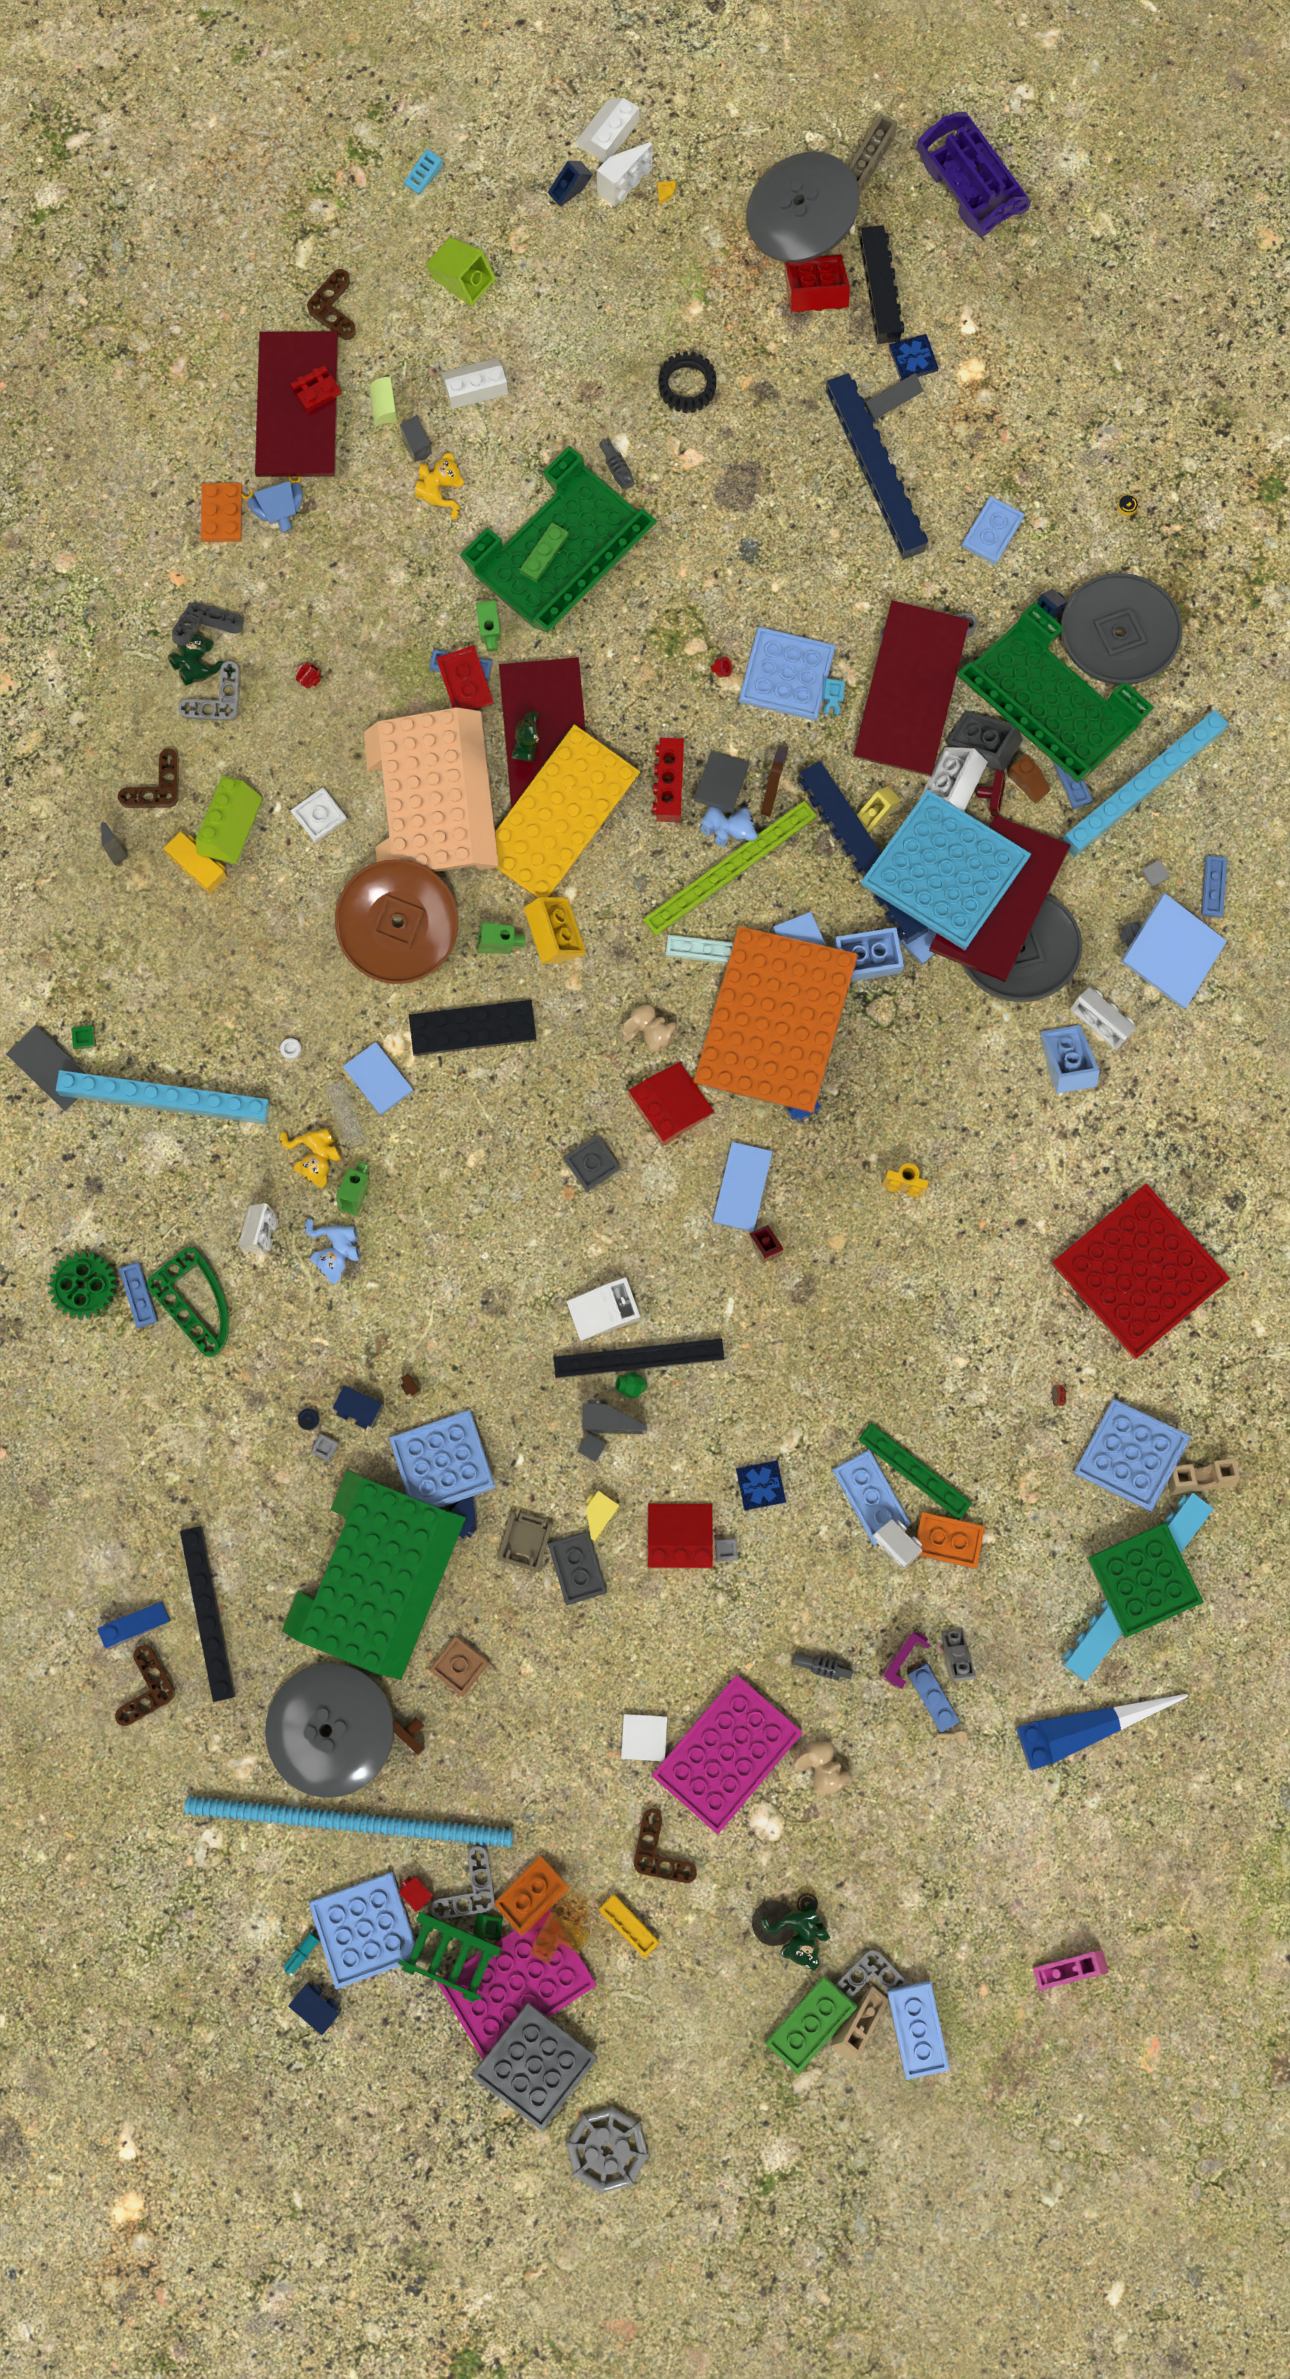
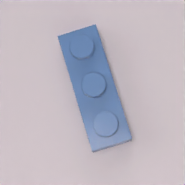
[907,1664,959,1733]

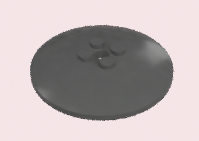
[746,152,860,263]
[1061,573,1183,685]
[961,895,1082,1002]
[265,1663,394,1798]

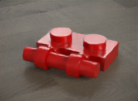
[290,365,342,413]

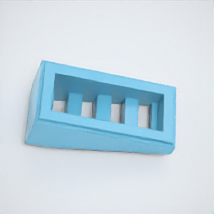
[404,149,443,195]

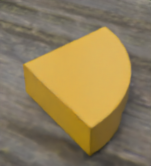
[657,181,676,203]

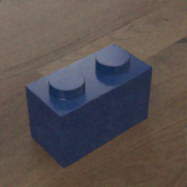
[333,1385,384,1430]
[288,1982,342,2035]

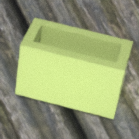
[369,376,397,425]

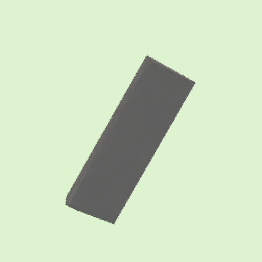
[101,822,127,865]

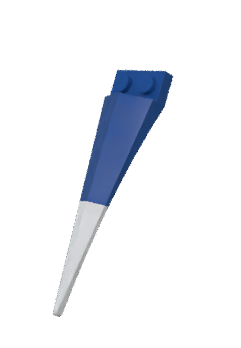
[1015,1694,1188,1770]

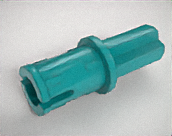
[283,1932,320,1975]

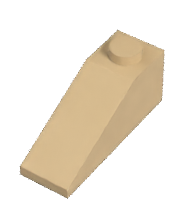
[830,1986,889,2060]

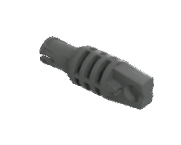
[599,438,634,490]
[792,1652,853,1681]

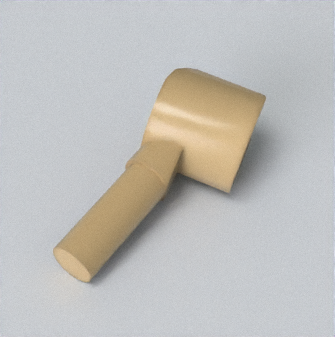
[937,1730,969,1744]

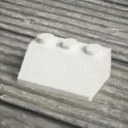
[575,98,639,162]
[441,358,508,409]
[920,747,988,812]
[1070,987,1136,1051]

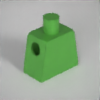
[476,600,501,652]
[477,922,525,954]
[336,1162,370,1216]

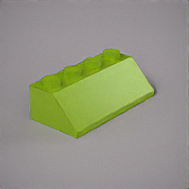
[195,775,263,864]

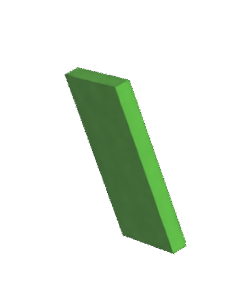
[765,1975,857,2074]

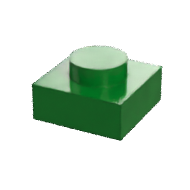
[71,1025,95,1050]

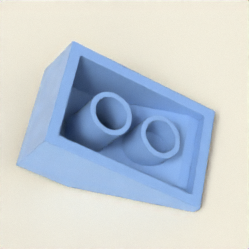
[1040,1025,1100,1094]

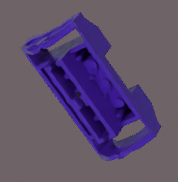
[916,112,1031,238]

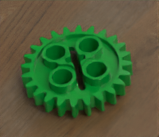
[48,1251,118,1320]

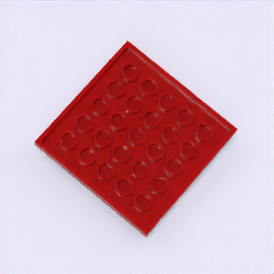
[1051,1183,1230,1360]

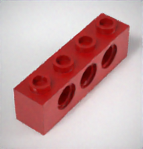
[652,737,684,823]

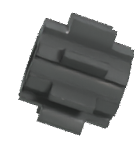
[1119,921,1142,947]

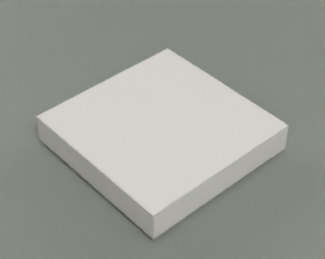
[290,787,348,843]
[621,1714,667,1761]

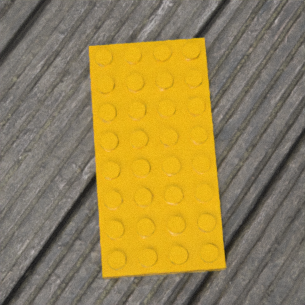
[495,724,640,898]

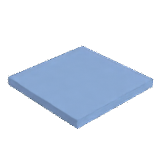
[739,627,836,721]
[1121,893,1227,1009]
[1074,1398,1191,1512]
[389,1410,496,1508]
[308,1871,421,1989]

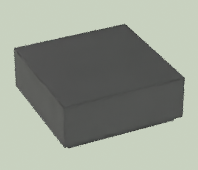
[577,1433,607,1463]

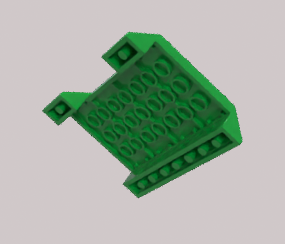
[460,446,657,633]
[957,602,1154,783]
[282,1469,466,1680]

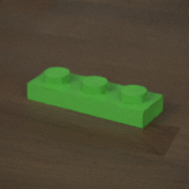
[520,523,569,583]

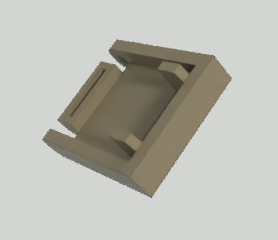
[497,1510,553,1573]

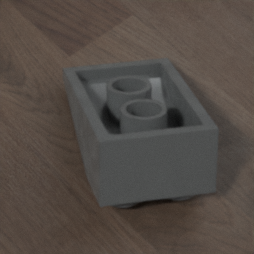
[946,711,1023,771]
[582,1400,647,1434]

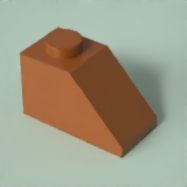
[1008,754,1051,804]

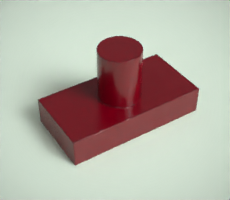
[977,770,1006,816]

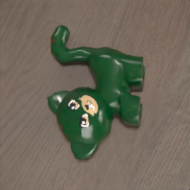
[168,632,234,686]
[512,711,539,761]
[760,1905,831,1970]

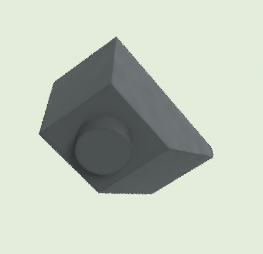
[400,415,432,462]

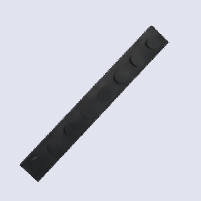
[553,1338,724,1379]
[180,1526,236,1702]

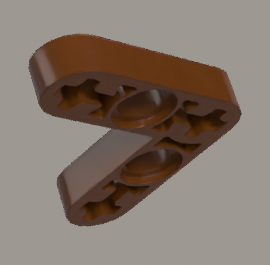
[307,269,356,340]
[761,744,789,817]
[118,748,179,808]
[115,1646,175,1726]
[634,1809,697,1883]

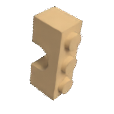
[1169,1458,1240,1495]

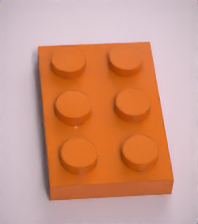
[201,483,243,542]
[916,1512,985,1569]
[494,1855,570,1937]

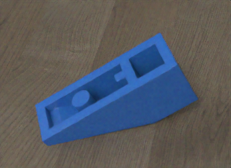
[97,1602,171,1649]

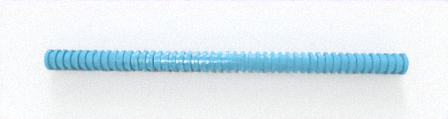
[185,1795,513,1848]

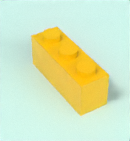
[163,831,227,894]

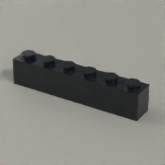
[859,225,904,344]

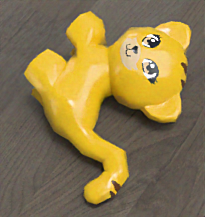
[415,453,464,520]
[279,1128,342,1188]

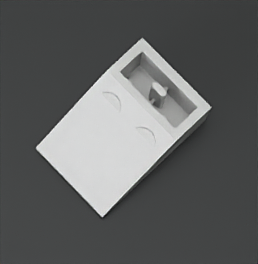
[597,142,653,206]
[238,1203,278,1256]
[567,1278,640,1341]

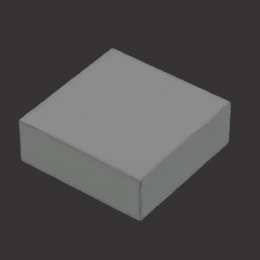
[1141,860,1170,888]
[311,1433,340,1462]
[715,1538,738,1562]

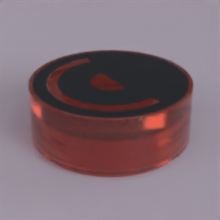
[1052,1385,1066,1406]

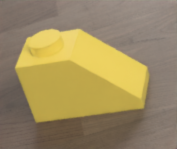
[857,786,902,833]
[585,1491,620,1542]

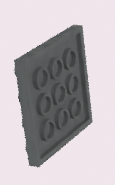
[471,2001,598,2131]

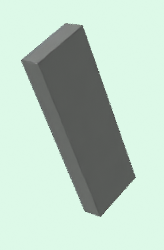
[865,373,924,420]

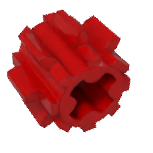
[295,662,322,689]

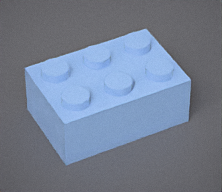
[833,927,904,982]

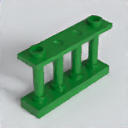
[398,1912,503,2002]

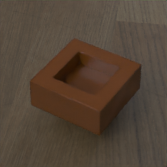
[400,1374,421,1398]

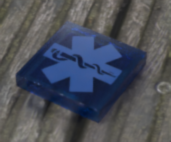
[889,334,939,381]
[736,1460,786,1511]

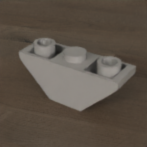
[942,1629,976,1682]

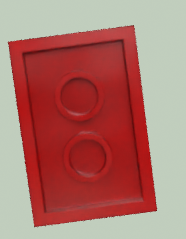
[436,645,494,710]

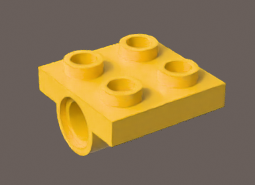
[882,1163,929,1198]

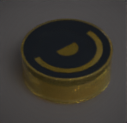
[796,1892,818,1912]

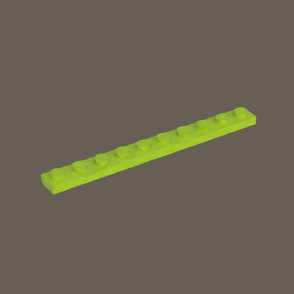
[643,801,817,937]

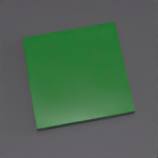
[1087,1522,1204,1638]

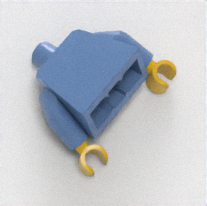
[241,477,303,533]

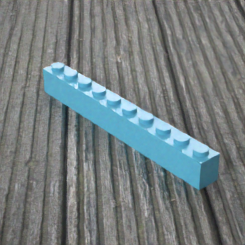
[1062,710,1229,857]
[56,1070,270,1125]
[1061,1493,1214,1681]

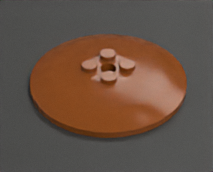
[335,859,459,984]

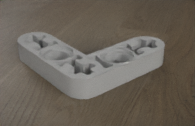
[178,661,240,721]
[431,1846,495,1919]
[834,1949,909,1999]

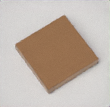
[429,1635,490,1697]

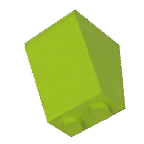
[425,237,496,306]

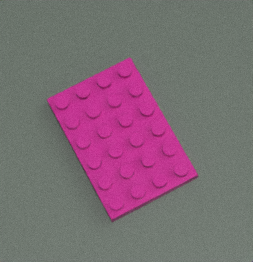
[651,1674,803,1835]
[436,1908,597,2059]

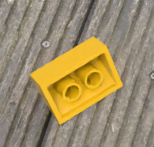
[524,897,587,964]

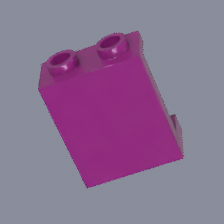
[880,1631,930,1689]

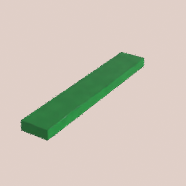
[858,1423,973,1520]

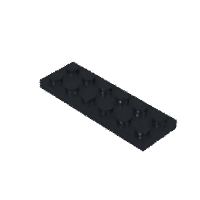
[409,1000,537,1056]

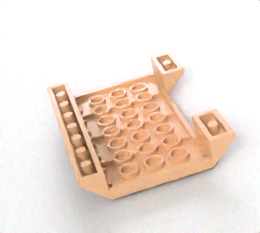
[363,708,499,872]

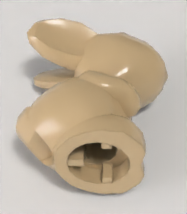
[622,1004,679,1053]
[792,1741,853,1796]

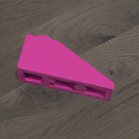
[1033,1950,1109,1991]

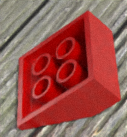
[784,254,850,313]
[628,1062,715,1146]
[648,1503,713,1569]

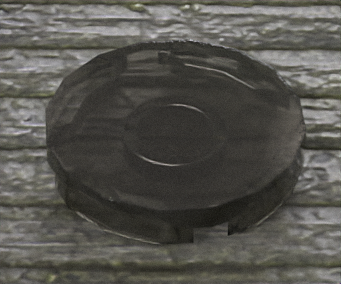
[752,1900,795,1946]

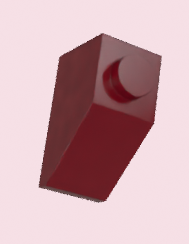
[749,1225,784,1263]

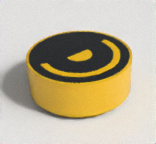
[1117,495,1138,516]

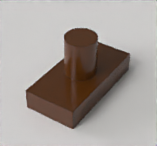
[393,1717,425,1755]

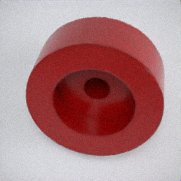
[711,656,732,678]

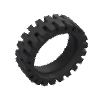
[658,351,717,413]

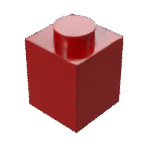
[398,1875,434,1912]

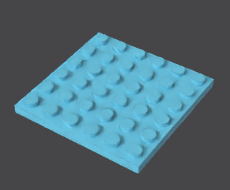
[860,789,1031,950]

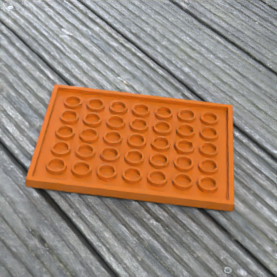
[693,926,858,1113]

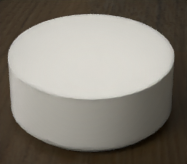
[280,1038,302,1060]

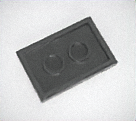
[694,751,750,813]
[547,1530,607,1606]

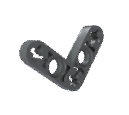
[172,603,244,646]

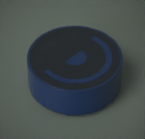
[298,1409,320,1431]

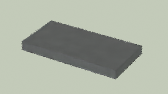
[6,1025,86,1111]

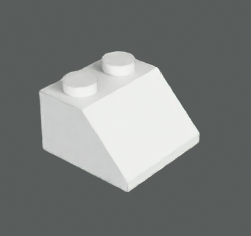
[873,1519,923,1570]

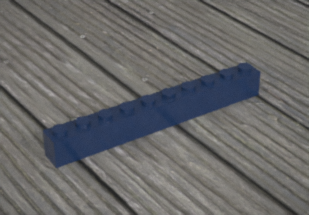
[826,373,928,560]
[798,761,929,944]

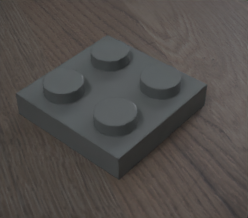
[563,1135,621,1193]

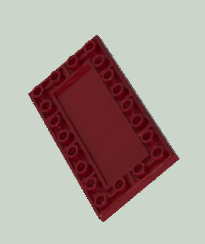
[255,331,339,477]
[853,600,970,777]
[499,657,586,809]
[929,815,1071,982]

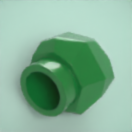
[615,1372,648,1398]

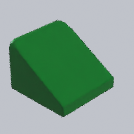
[473,1913,503,1940]

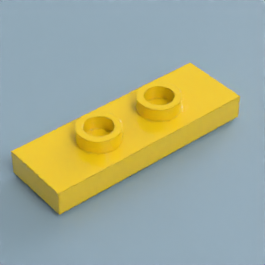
[598,1893,660,1959]

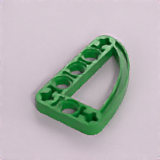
[147,1247,230,1358]

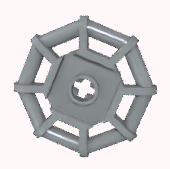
[565,2105,649,2194]

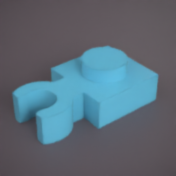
[822,678,845,716]

